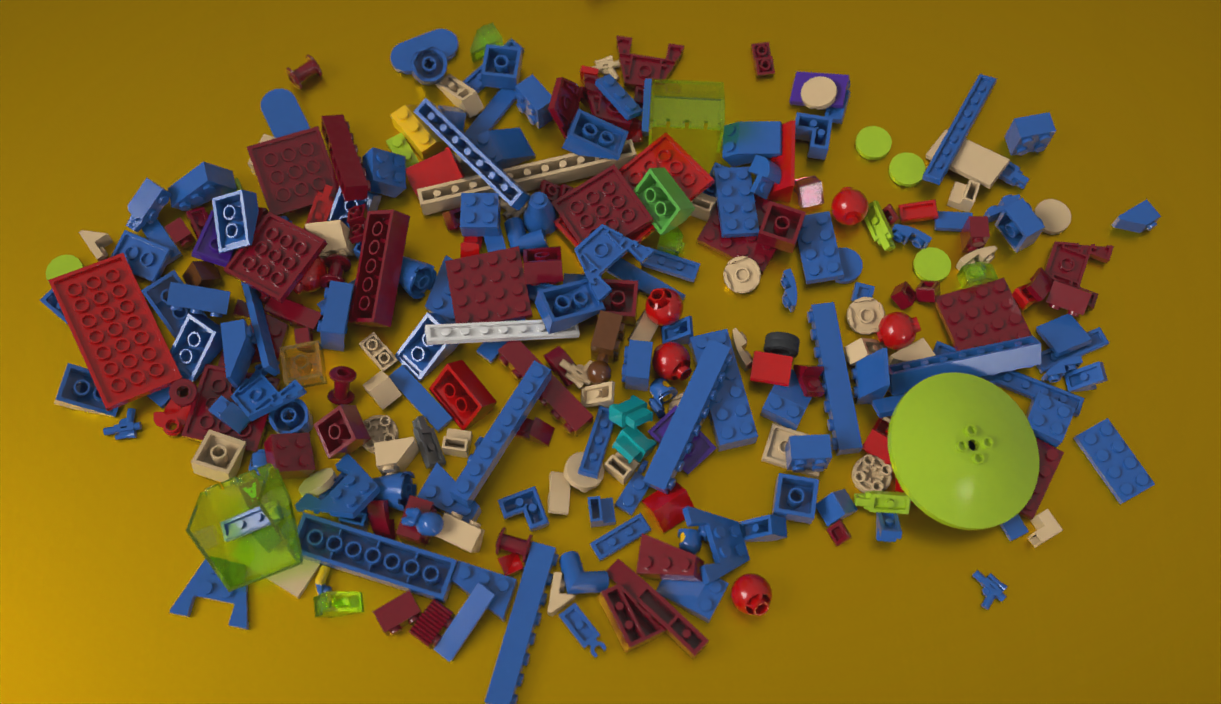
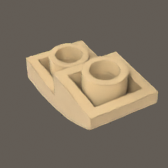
[956,246,998,272]
[627,309,658,342]
[731,328,753,372]
[359,332,398,372]
[548,471,570,515]

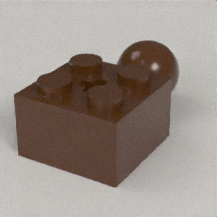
[587,310,626,385]

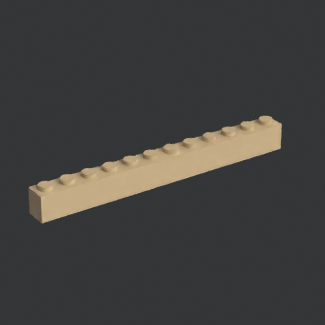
[417,139,636,215]

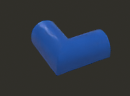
[504,217,549,256]
[498,486,549,531]
[559,551,609,594]

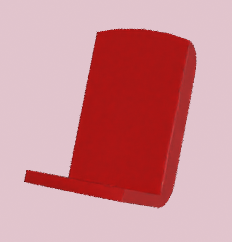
[405,146,466,198]

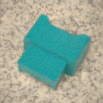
[609,395,653,429]
[612,426,657,464]

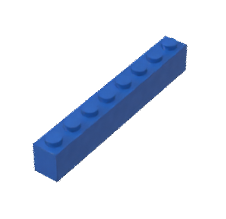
[413,98,530,211]
[807,302,863,456]
[888,335,1041,395]
[643,339,734,494]
[450,360,552,508]
[484,541,559,704]

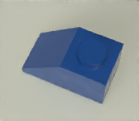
[1112,199,1161,233]
[739,514,787,542]

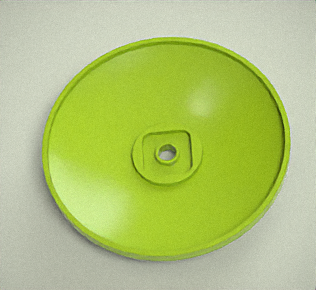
[888,372,1039,530]

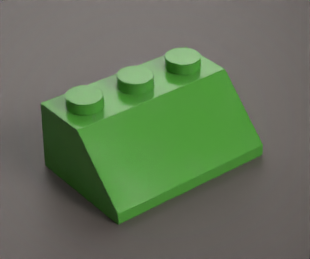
[634,167,695,235]

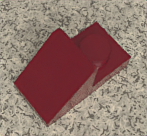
[793,364,825,397]
[515,417,555,447]

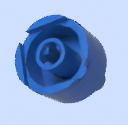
[411,46,447,85]
[269,398,313,434]

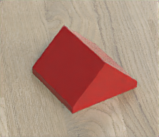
[750,351,793,387]
[641,482,695,534]

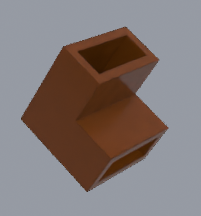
[182,261,222,287]

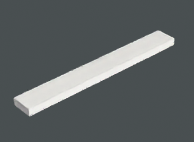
[425,320,580,345]

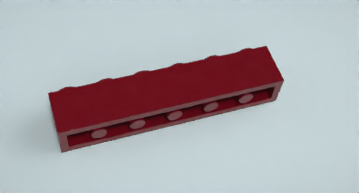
[321,114,370,201]
[498,340,594,437]

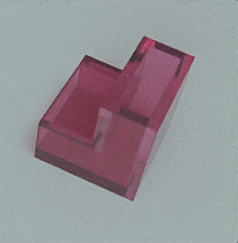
[794,175,824,208]

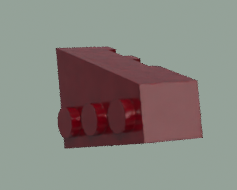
[636,533,704,582]
[598,583,666,653]

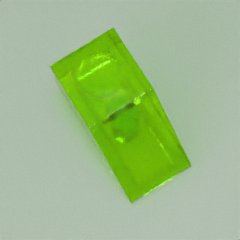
[470,22,503,63]
[657,226,686,257]
[957,261,998,289]
[313,591,364,618]

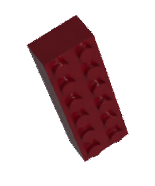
[348,210,410,327]

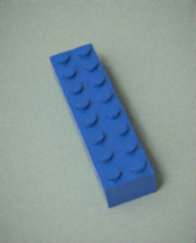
[288,512,458,604]

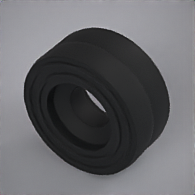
[764,332,800,358]

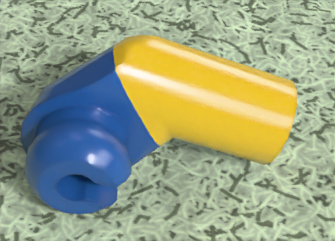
[315,566,332,597]

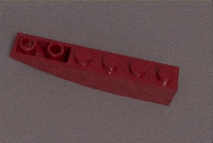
[606,559,709,659]

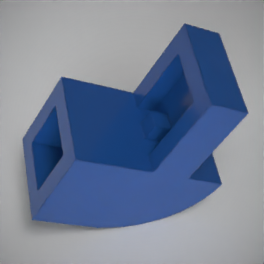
[748,154,781,199]

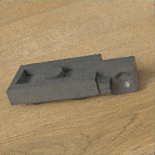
[412,416,446,469]

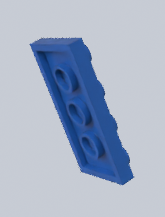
[713,167,759,238]
[797,211,844,284]
[1073,418,1155,505]

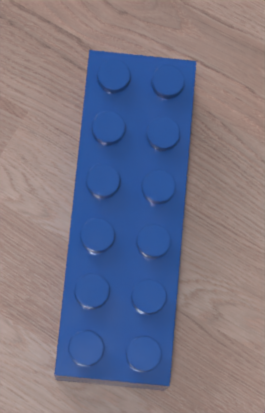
[689,329,758,452]

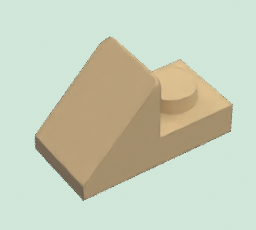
[79,230,113,261]
[581,381,615,408]
[548,572,576,616]

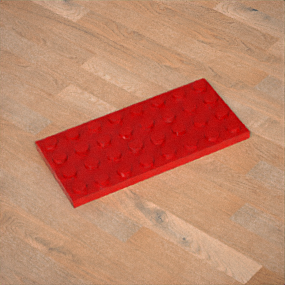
[553,132,714,264]
[48,253,183,411]

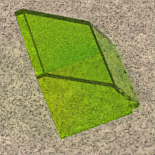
[648,79,725,152]
[186,463,303,592]

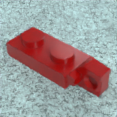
[304,184,334,230]

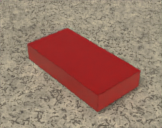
[898,199,938,224]

